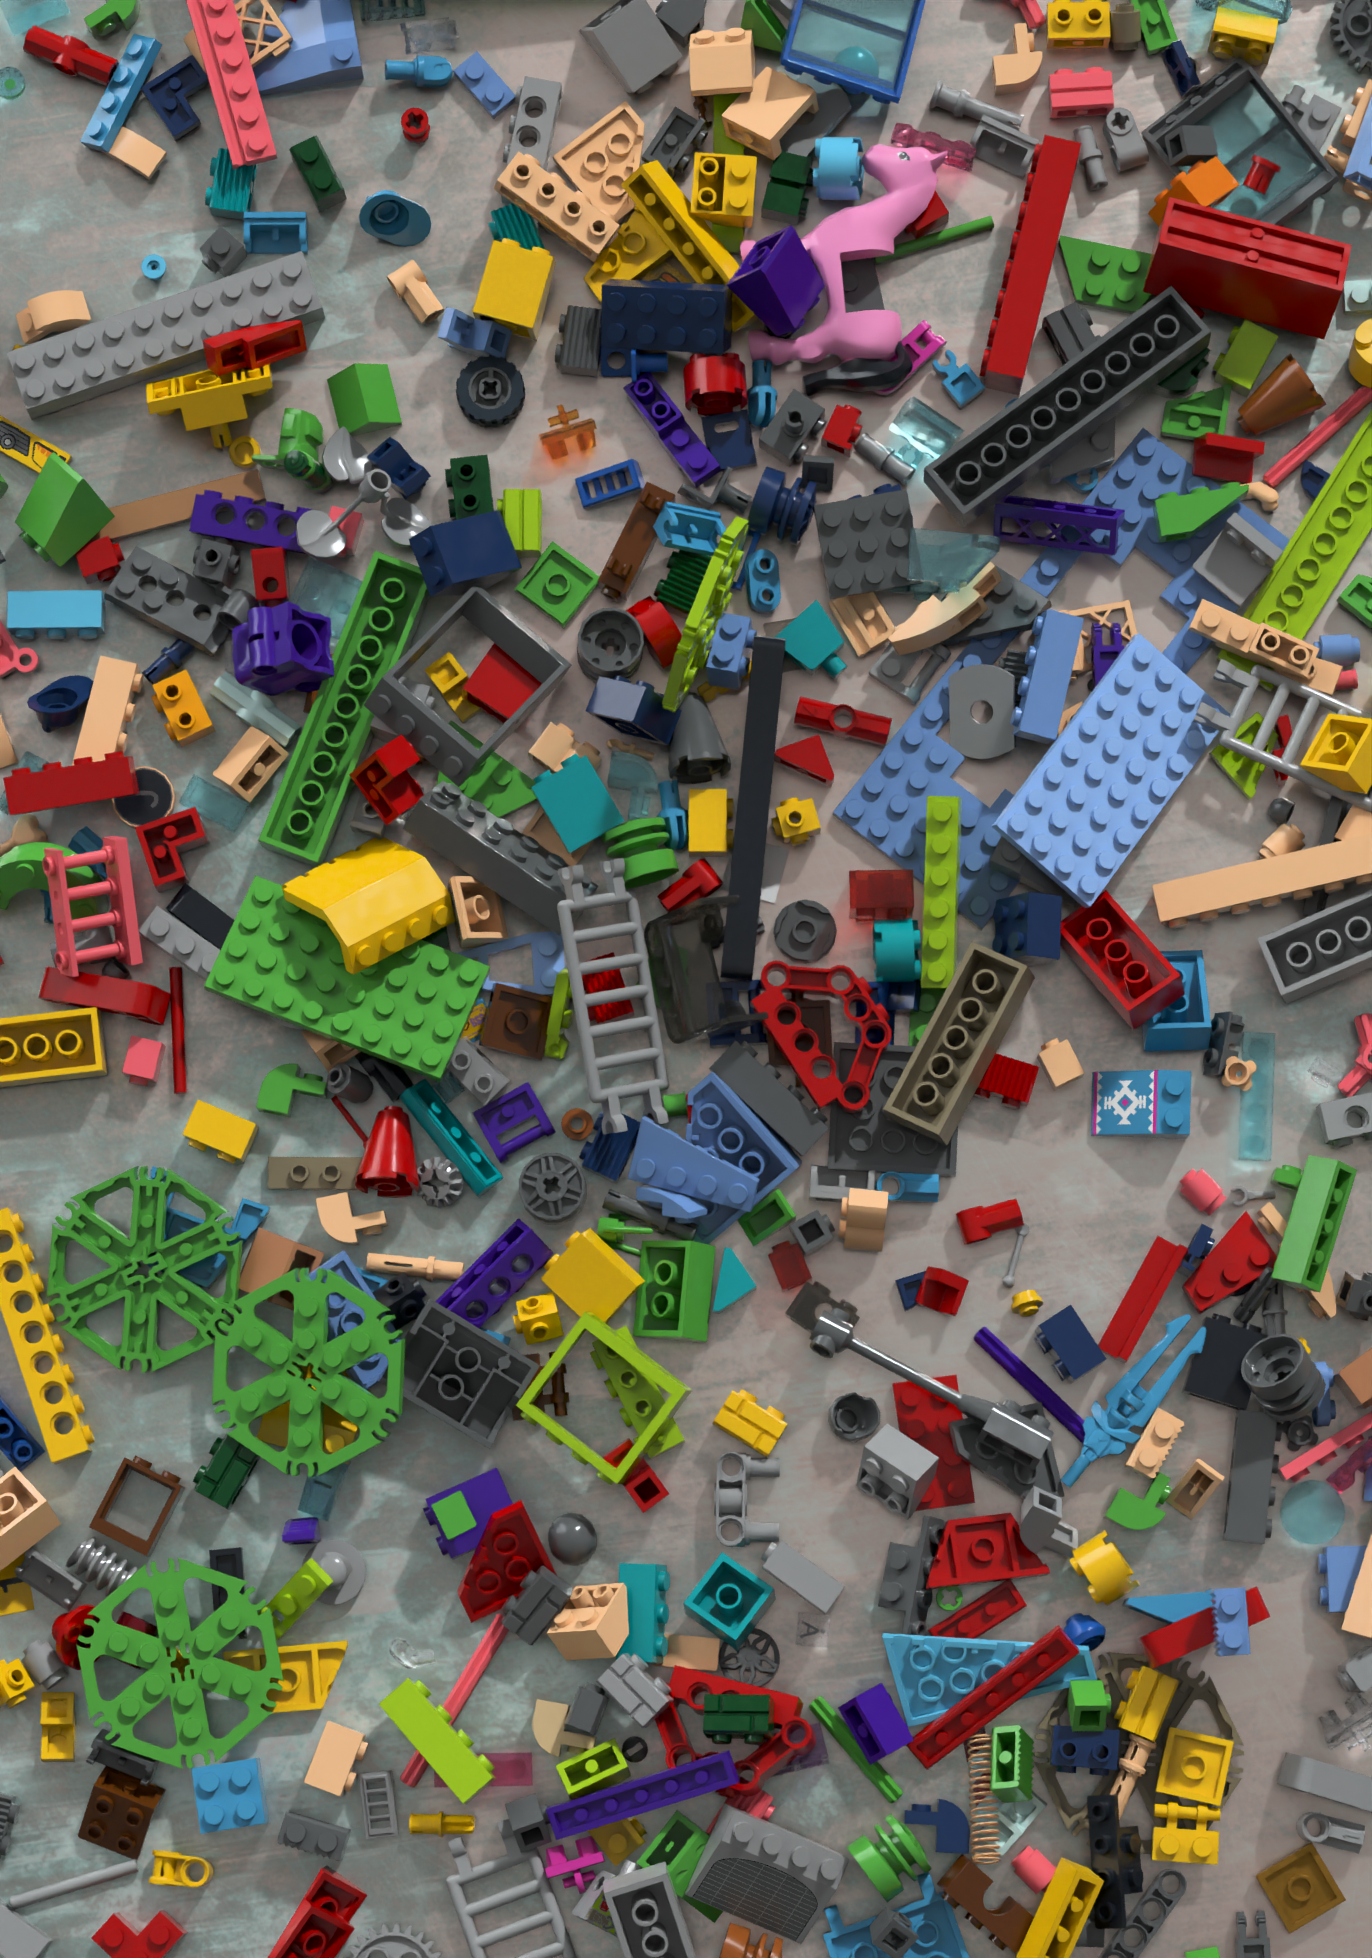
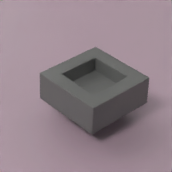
[801,455,834,490]

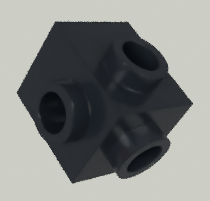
[372,1272,427,1331]

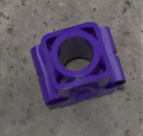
[232,601,334,696]

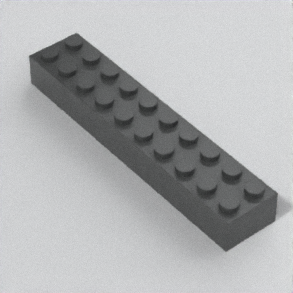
[924,285,1211,528]

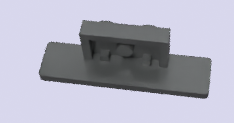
[878,1515,944,1636]

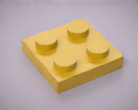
[1155,1727,1234,1806]

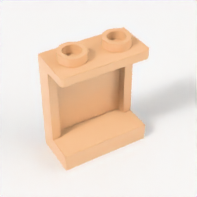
[721,66,819,160]

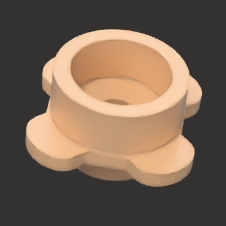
[1221,1056,1257,1091]

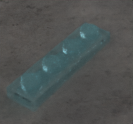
[1238,1032,1276,1161]

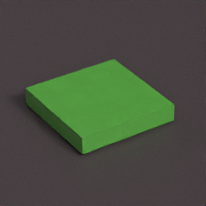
[514,541,600,629]

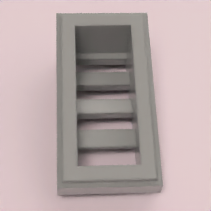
[359,1770,399,1839]

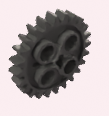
[1329,0,1372,76]

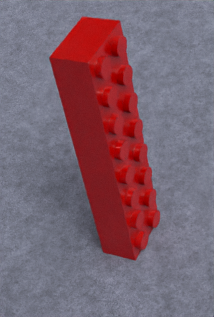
[979,135,1081,396]

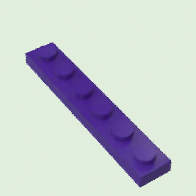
[546,1750,740,1840]

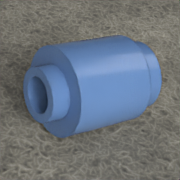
[1313,634,1360,666]

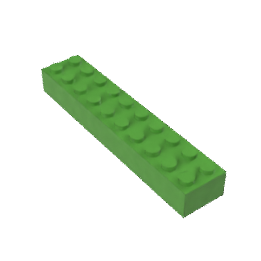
[258,551,430,867]

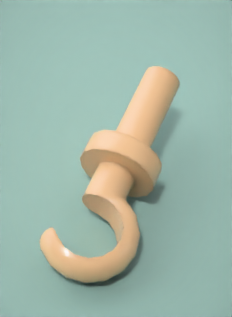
[606,739,654,761]

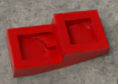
[1271,714,1292,787]

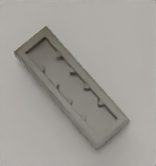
[268,1157,362,1190]

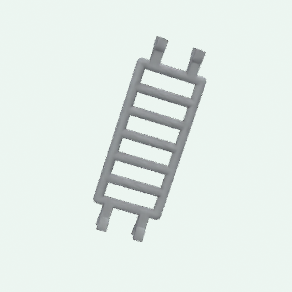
[1193,659,1372,813]
[557,858,669,1134]
[446,1819,577,1958]

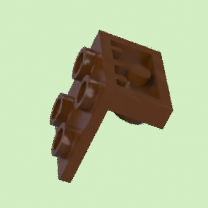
[78,1766,166,1860]

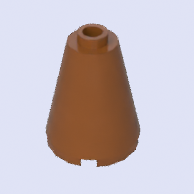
[1236,353,1326,436]

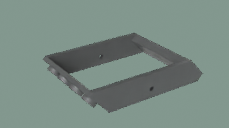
[364,584,572,787]

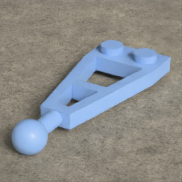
[457,931,565,996]

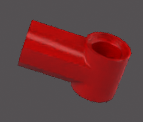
[657,858,724,919]
[956,1199,1024,1245]

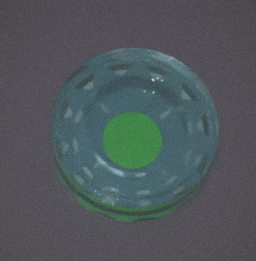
[0,67,26,100]

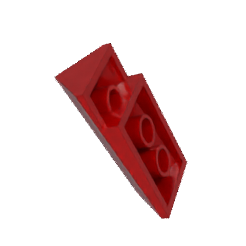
[268,1865,367,1958]

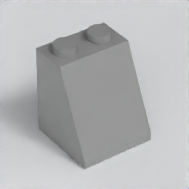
[579,0,683,94]

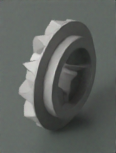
[417,1157,463,1208]

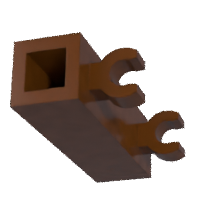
[598,482,676,601]

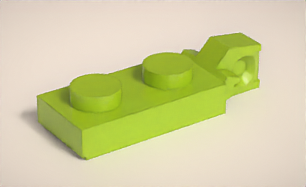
[544,968,573,1059]

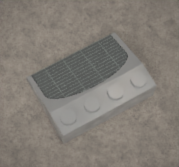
[685,1803,850,1944]

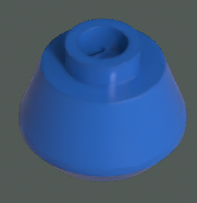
[1063,1613,1106,1651]

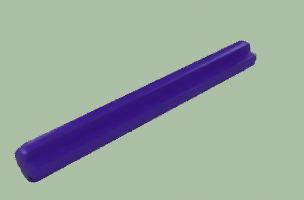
[974,1327,1085,1444]

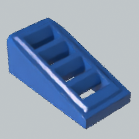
[575,459,645,509]

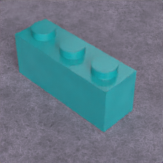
[616,1563,670,1663]

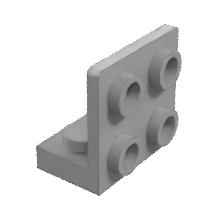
[1192,512,1283,606]

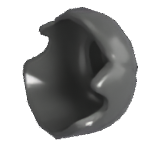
[828,1392,880,1442]
[548,1513,597,1566]

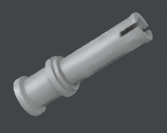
[929,80,1024,131]

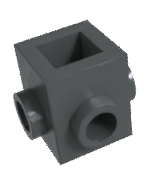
[192,536,241,588]
[1335,1271,1372,1321]

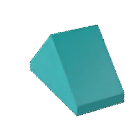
[713,1247,757,1314]

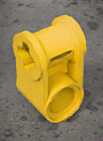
[148,1850,214,1887]

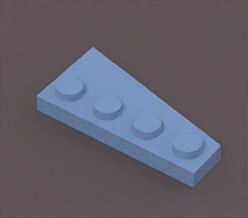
[628,1116,760,1212]

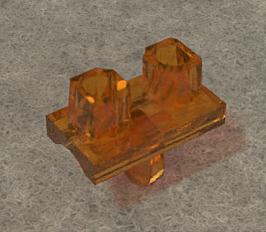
[539,404,597,460]

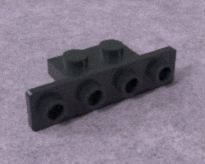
[1087,1794,1143,1929]

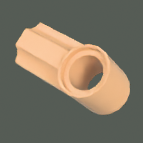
[387,259,444,326]

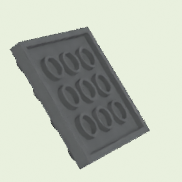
[828,1042,958,1177]

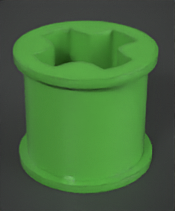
[663,1091,688,1117]
[936,1586,963,1611]

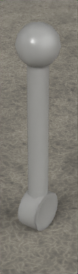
[1002,1223,1029,1288]

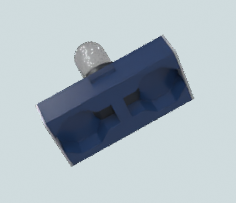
[1161,40,1211,98]

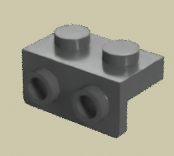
[642,107,708,179]

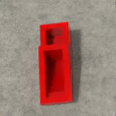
[203,320,307,376]

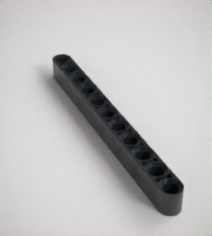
[720,636,786,981]

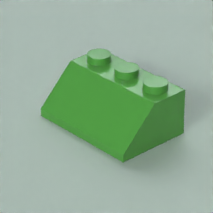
[633,1241,716,1342]

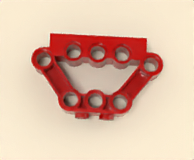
[750,961,891,1113]
[655,1665,816,1798]

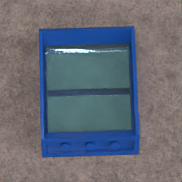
[780,0,925,104]

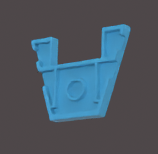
[148,1166,271,1288]

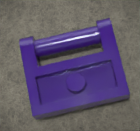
[472,1082,556,1164]

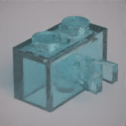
[888,396,965,468]

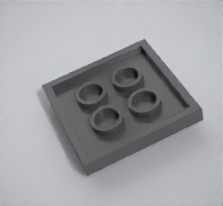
[814,489,923,599]

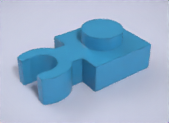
[932,350,985,409]

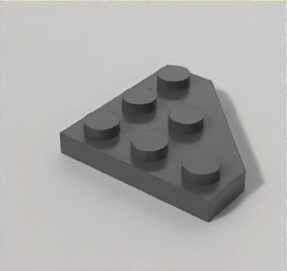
[940,554,1052,647]
[948,1402,1065,1500]

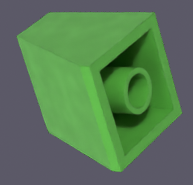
[15,452,115,567]

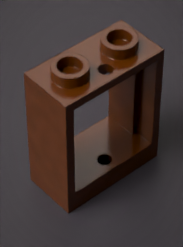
[89,1455,185,1557]

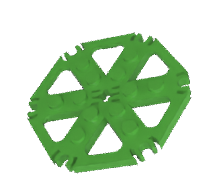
[47,1166,243,1373]
[212,1268,405,1477]
[76,1557,284,1769]

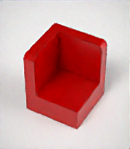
[915,1266,969,1316]

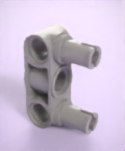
[714,1452,780,1547]

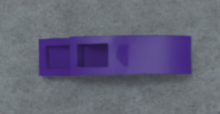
[623,372,722,488]

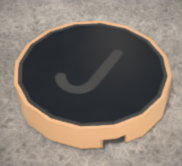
[112,766,176,828]

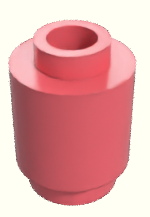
[1179,1168,1227,1216]
[1010,1845,1056,1894]

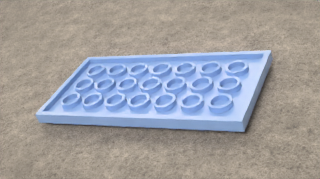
[991,633,1231,908]

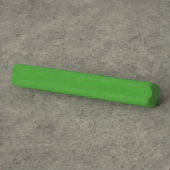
[809,1696,903,1803]

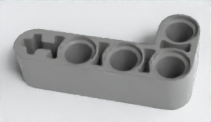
[1277,1752,1372,1813]

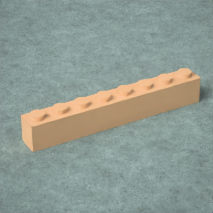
[1152,834,1372,929]

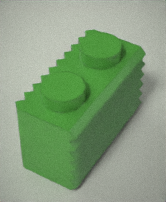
[990,1725,1034,1803]

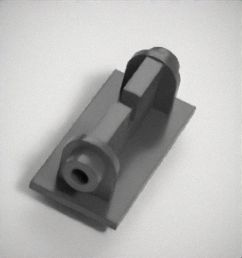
[1203,1011,1245,1078]

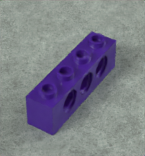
[189,490,313,555]
[435,1218,554,1328]

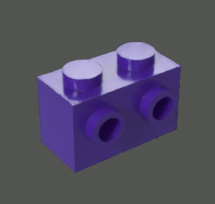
[838,1683,914,1765]

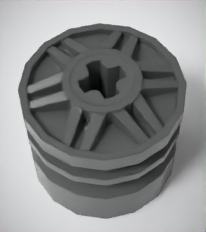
[577,608,644,683]
[519,1153,587,1225]
[1241,1334,1326,1422]

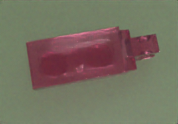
[891,123,977,172]
[1326,1436,1372,1493]

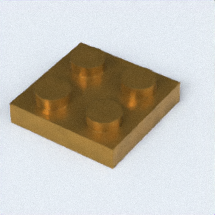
[1255,1842,1346,1933]

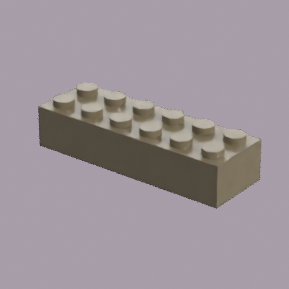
[883,942,1035,1145]

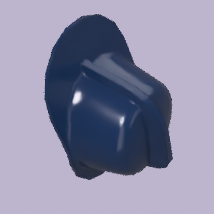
[27,675,93,733]

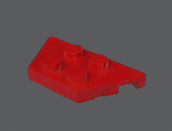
[926,1513,1050,1590]

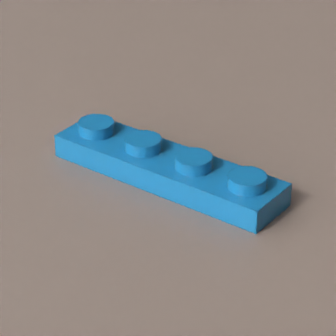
[80,34,162,153]

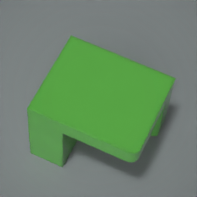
[431,1491,477,1541]

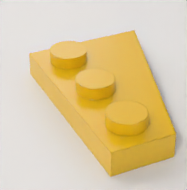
[583,205,673,304]

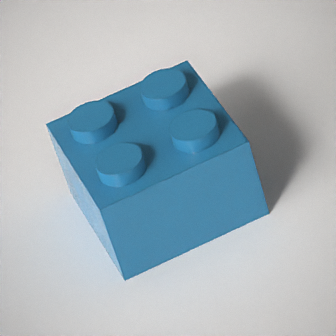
[191,1758,269,1834]

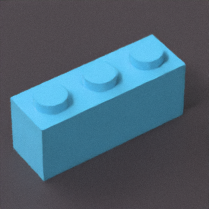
[7,590,106,639]

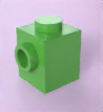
[1067,1680,1111,1731]

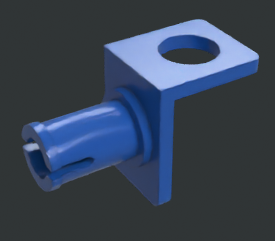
[600,347,668,382]

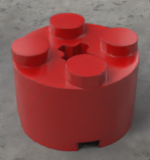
[683,352,748,416]

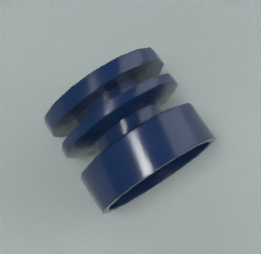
[748,467,818,546]

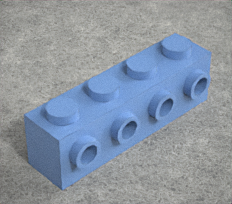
[1010,609,1084,745]

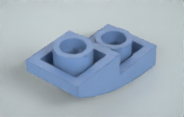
[636,1184,707,1223]

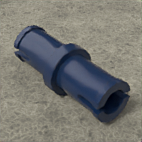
[142,638,196,685]

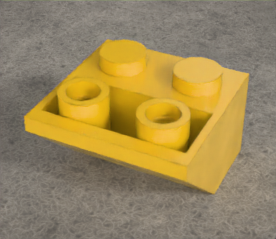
[1207,7,1278,66]
[690,152,757,228]

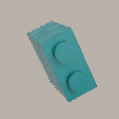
[530,753,625,853]

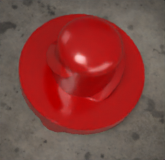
[52,1605,103,1670]

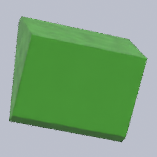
[327,363,402,437]

